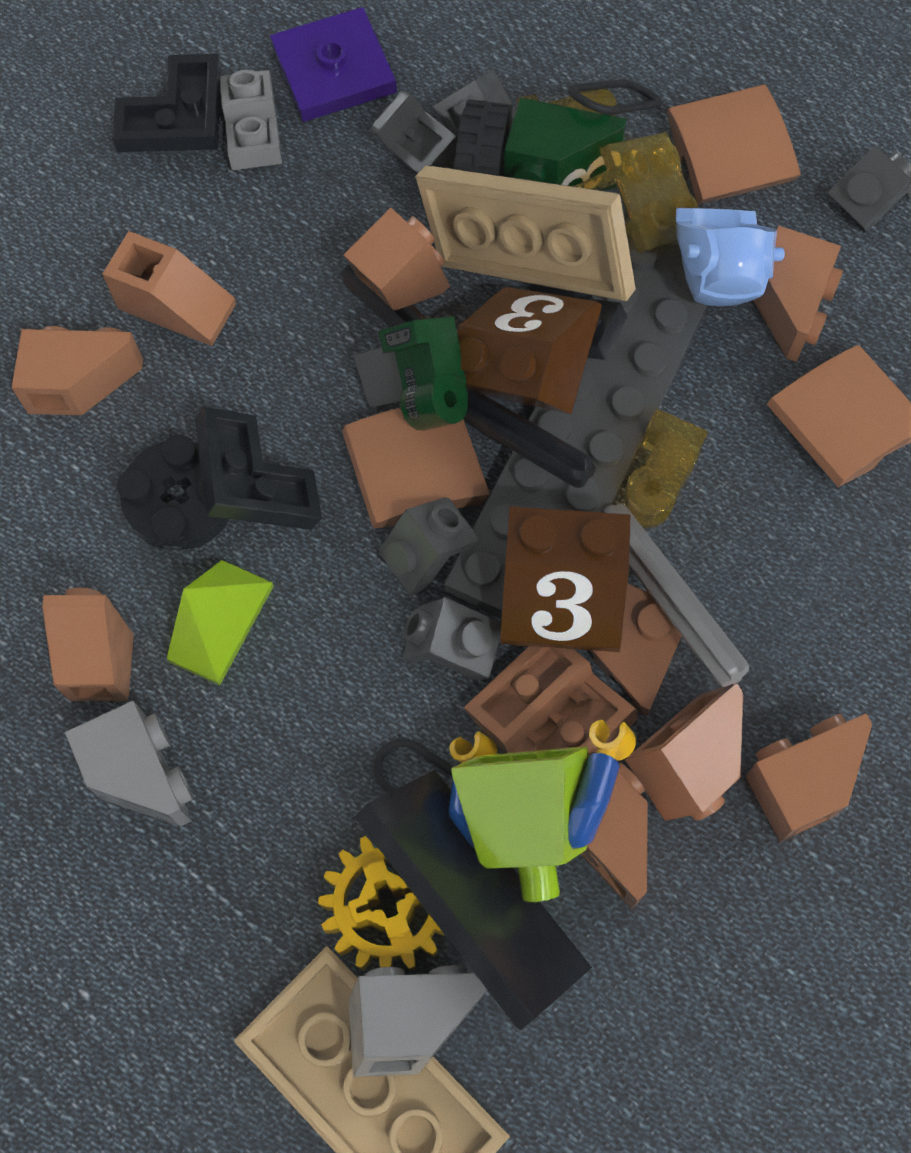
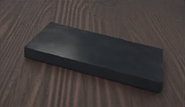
[355,770,592,1031]

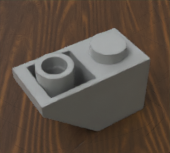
[65,701,193,827]
[349,965,487,1077]

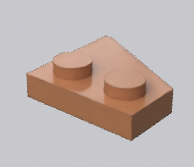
[590,583,681,716]

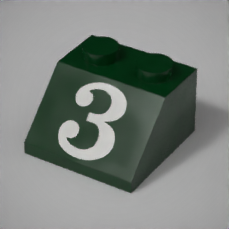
[504,98,627,191]

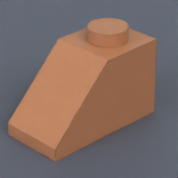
[625,684,743,821]
[580,763,648,909]

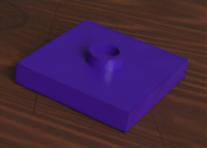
[270,7,397,122]

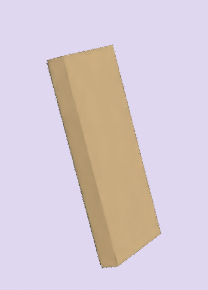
[415,165,636,301]
[234,946,510,1153]

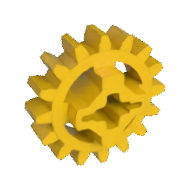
[318,836,445,971]

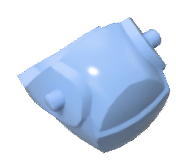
[676,208,785,307]

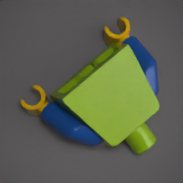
[449,720,636,902]

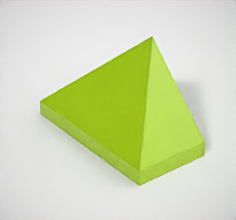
[167,560,274,686]

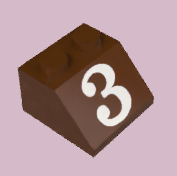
[457,287,602,414]
[500,506,631,652]

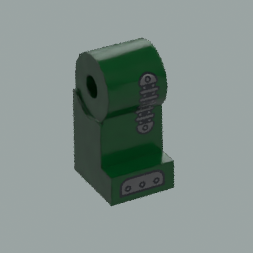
[378,317,468,431]

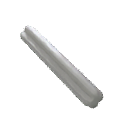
[603,503,749,687]

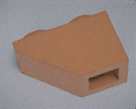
[344,208,450,311]
[753,225,843,362]
[102,231,237,346]
[12,326,143,415]
[42,588,134,701]
[745,713,872,842]

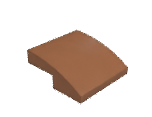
[666,84,801,205]
[767,345,911,487]
[342,408,490,529]
[464,646,638,755]

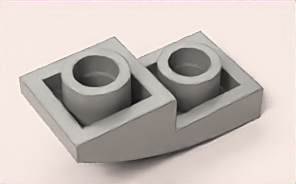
[220,70,282,170]

